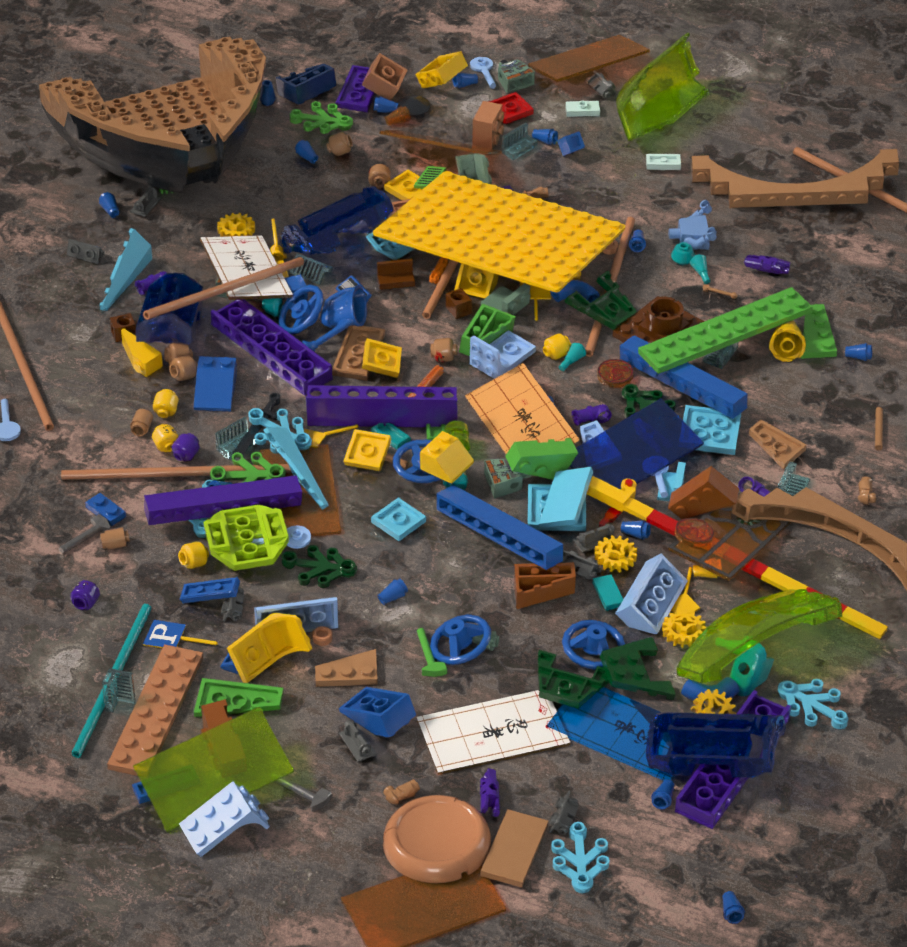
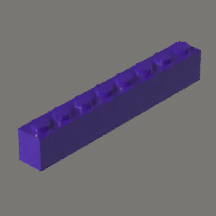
[144,476,302,525]

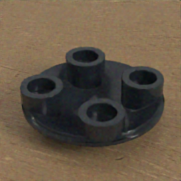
[397,95,430,118]

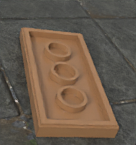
[332,326,385,381]
[480,809,549,888]

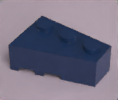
[275,63,337,105]

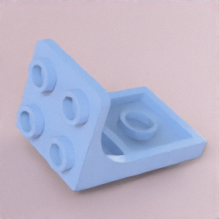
[470,330,536,380]
[179,782,270,857]

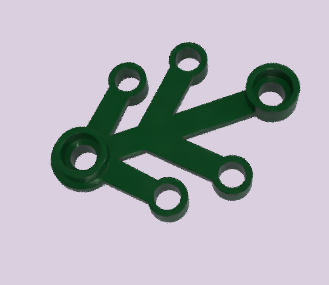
[622,384,677,430]
[281,545,357,588]

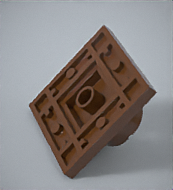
[612,296,705,343]

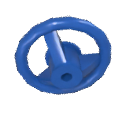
[278,285,323,335]
[393,439,441,483]
[430,614,491,665]
[562,620,625,670]

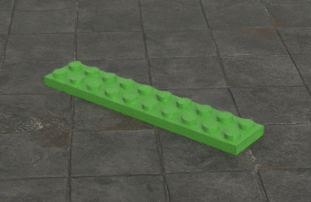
[638,287,812,374]

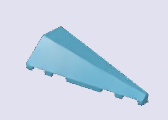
[99,228,152,311]
[263,427,329,510]

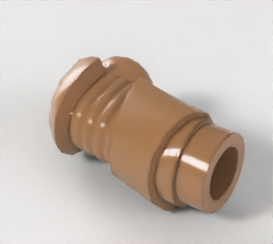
[523,187,549,200]
[858,477,877,505]
[383,779,420,805]

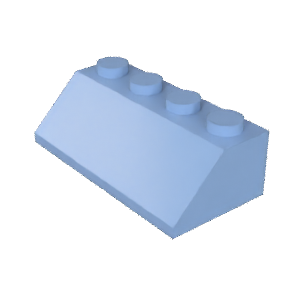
[615,553,688,634]
[254,597,338,632]

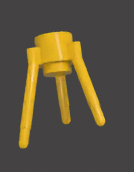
[270,218,288,261]

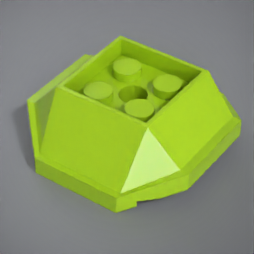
[203,505,289,571]

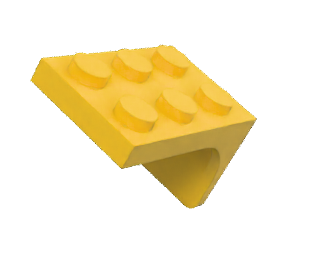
[227,613,312,683]

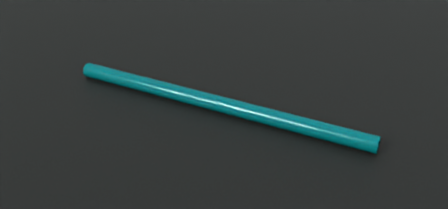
[71,604,152,758]

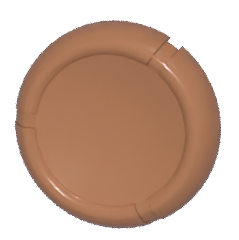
[383,795,491,883]

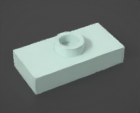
[565,100,600,117]
[646,154,681,170]

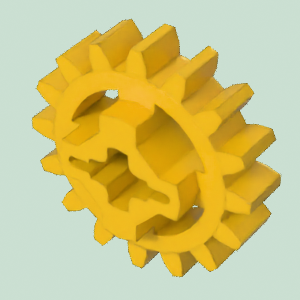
[217,212,255,237]
[594,535,637,573]
[662,610,706,648]
[691,689,737,735]

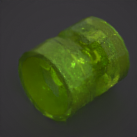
[444,421,470,452]

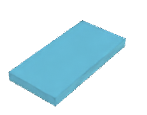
[539,467,593,529]

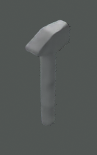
[59,514,111,554]
[270,772,332,812]

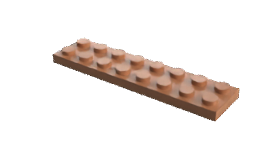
[107,644,203,778]

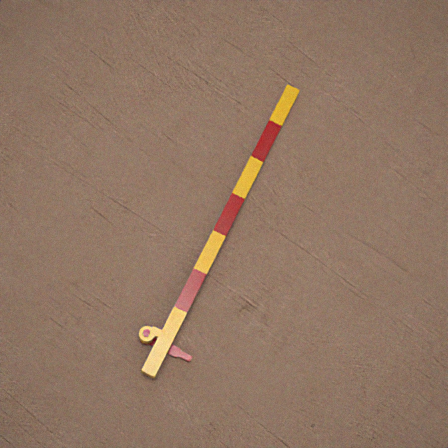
[587,476,888,639]

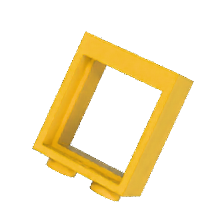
[415,51,468,89]

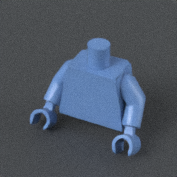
[668,200,717,250]

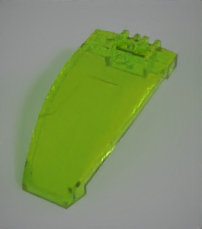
[676,589,842,683]

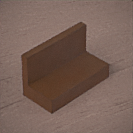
[377,259,415,290]

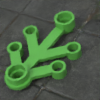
[290,101,353,134]
[210,452,286,483]

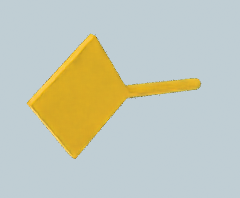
[304,425,358,448]
[671,567,700,614]

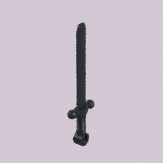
[232,393,281,455]

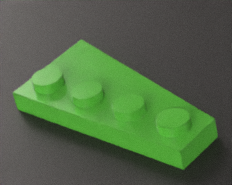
[801,304,837,359]
[194,678,284,717]

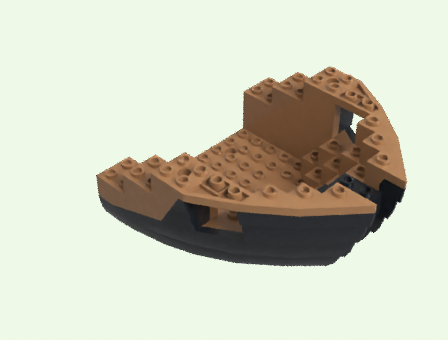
[39,37,266,193]

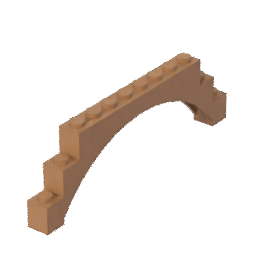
[692,149,899,208]
[732,487,907,591]

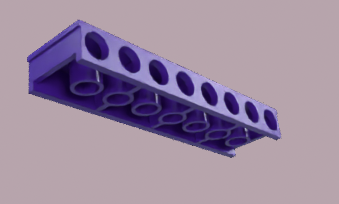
[211,296,333,396]
[306,385,458,428]
[675,690,791,829]

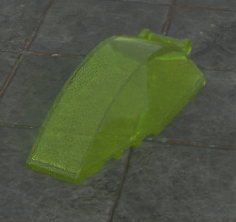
[616,33,709,141]

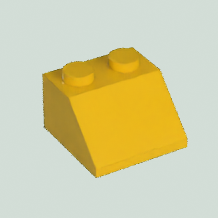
[454,263,499,299]
[420,431,474,484]

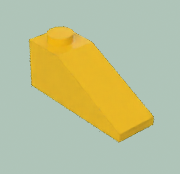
[121,328,163,377]

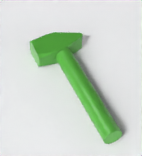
[417,628,447,677]

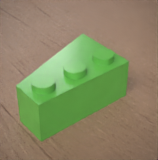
[459,304,516,356]
[505,438,578,480]

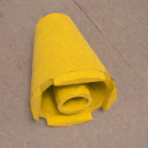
[769,320,806,362]

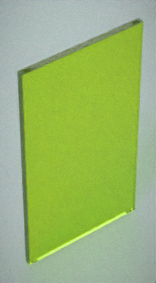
[133,707,294,832]

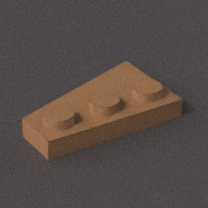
[749,420,807,470]
[315,649,378,687]

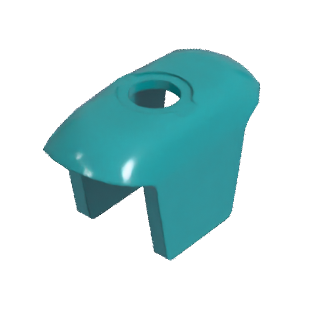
[729,639,774,697]

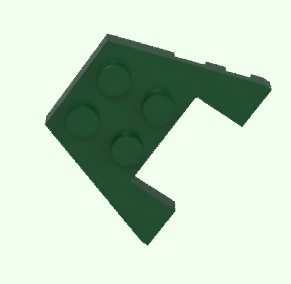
[565,271,637,330]
[600,637,676,700]
[537,650,609,709]

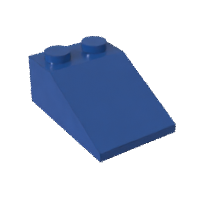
[194,356,237,412]
[339,687,416,737]

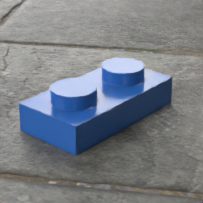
[85,493,126,527]

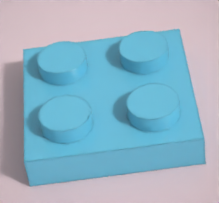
[371,497,426,541]

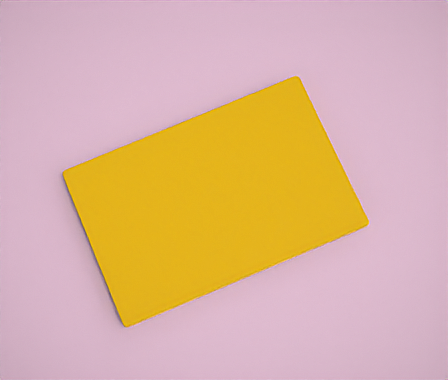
[373,171,625,293]

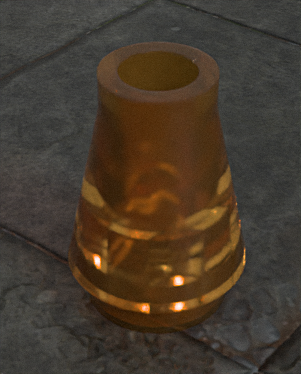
[384,106,410,126]

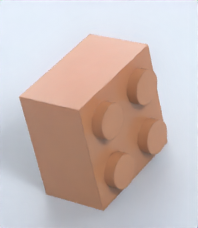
[362,53,407,100]
[472,101,504,151]

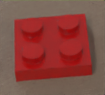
[489,92,534,124]

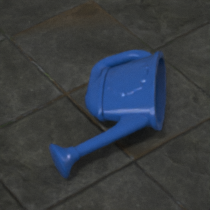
[302,285,367,352]

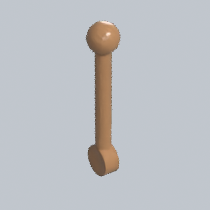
[703,284,738,299]

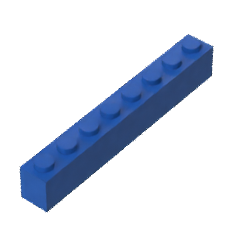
[620,335,748,419]
[437,485,563,570]

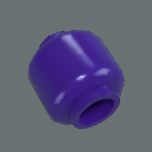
[171,433,200,462]
[70,580,100,610]

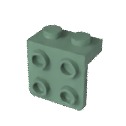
[455,152,492,184]
[481,283,530,315]

